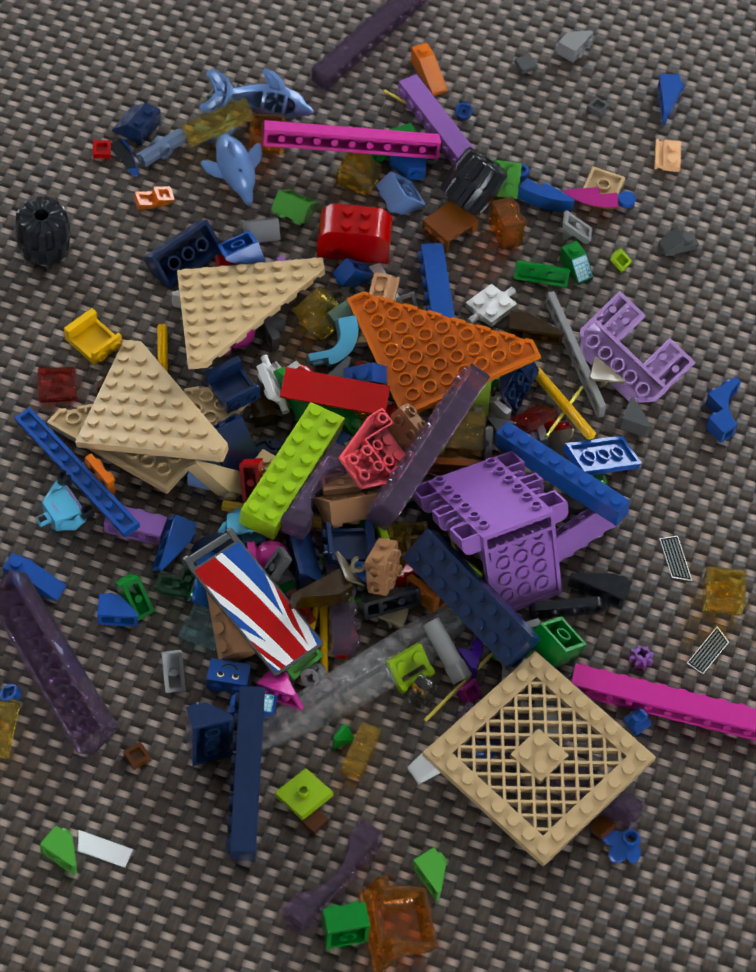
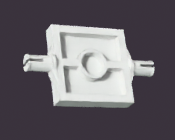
[466,284,517,327]
[256,355,290,414]

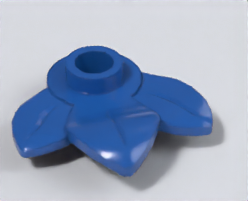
[602,829,641,864]

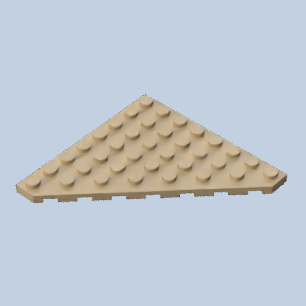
[177,258,325,369]
[75,340,229,462]
[47,384,255,494]

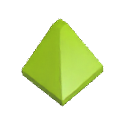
[610,248,632,273]

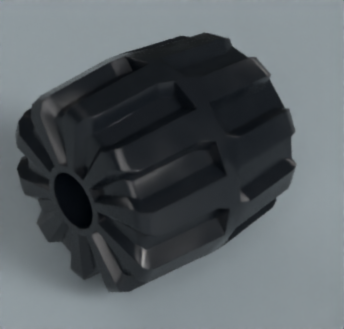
[440,147,508,215]
[15,196,70,266]

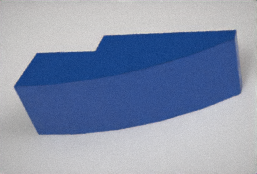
[517,178,575,213]

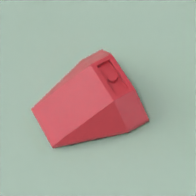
[338,407,427,490]

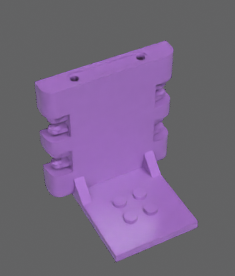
[410,451,568,611]

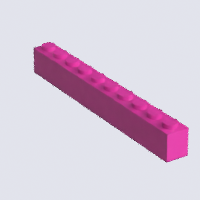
[263,120,441,159]
[571,664,756,741]

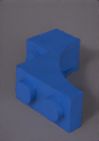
[705,377,741,443]

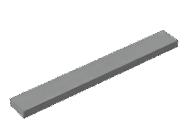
[546,291,606,418]

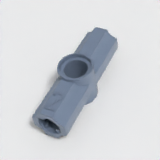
[136,129,187,167]

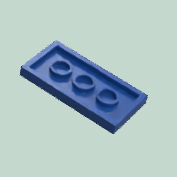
[563,436,642,475]

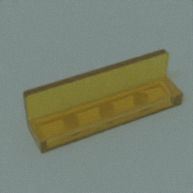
[182,97,254,148]

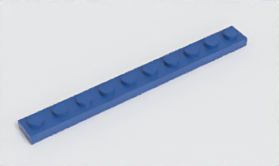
[14,407,140,538]

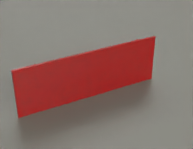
[280,367,390,414]

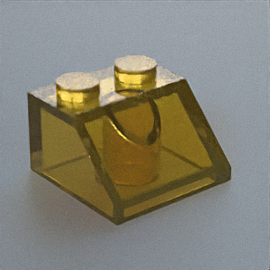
[336,152,382,196]

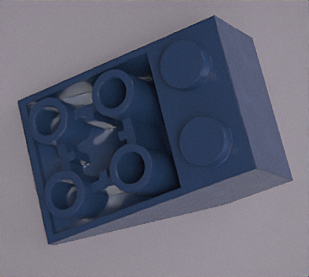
[500,362,539,415]

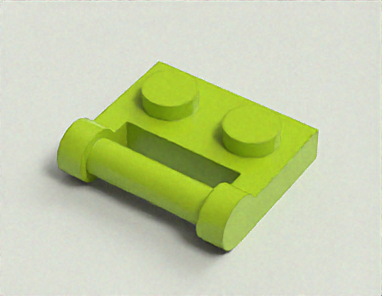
[385,642,435,694]

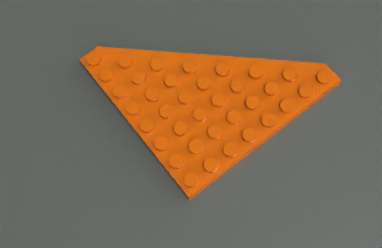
[347,291,541,414]

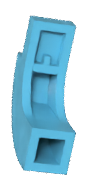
[306,315,358,369]

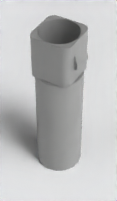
[422,617,472,685]

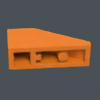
[410,42,448,96]

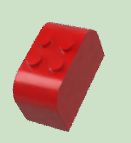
[317,204,392,264]

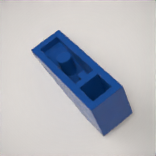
[657,74,684,124]
[151,515,197,573]
[2,553,66,602]

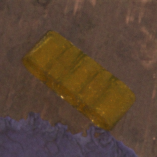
[341,722,382,780]

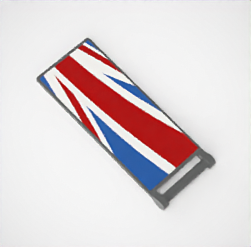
[181,528,323,677]

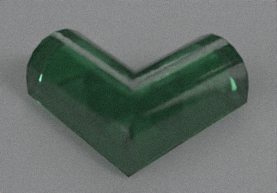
[154,563,197,601]

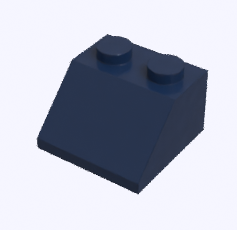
[112,102,161,146]

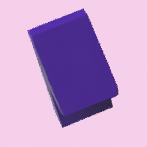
[457,636,484,679]

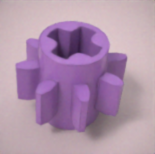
[629,645,654,671]

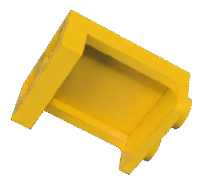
[64,308,122,365]

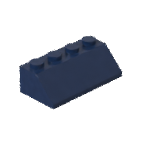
[142,220,221,288]
[285,517,323,591]
[186,702,233,766]

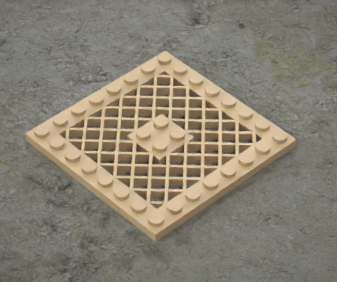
[422,651,656,867]

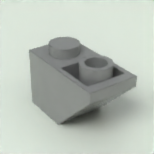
[556,30,594,63]

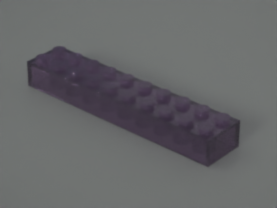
[366,363,491,531]
[0,571,120,755]

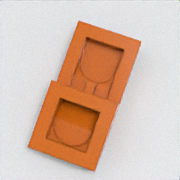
[133,187,175,210]

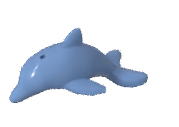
[199,68,314,130]
[194,112,262,206]

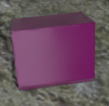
[456,678,483,706]

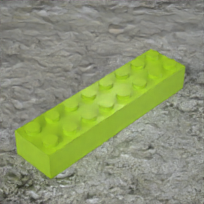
[239,402,345,540]

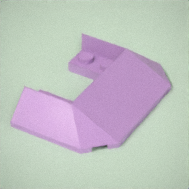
[580,291,696,403]

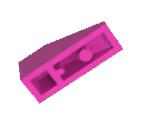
[256,670,304,711]

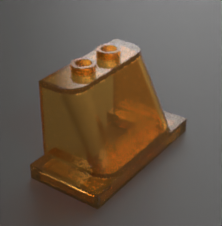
[360,875,438,972]

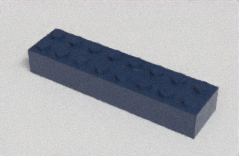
[402,529,541,668]
[226,686,265,861]

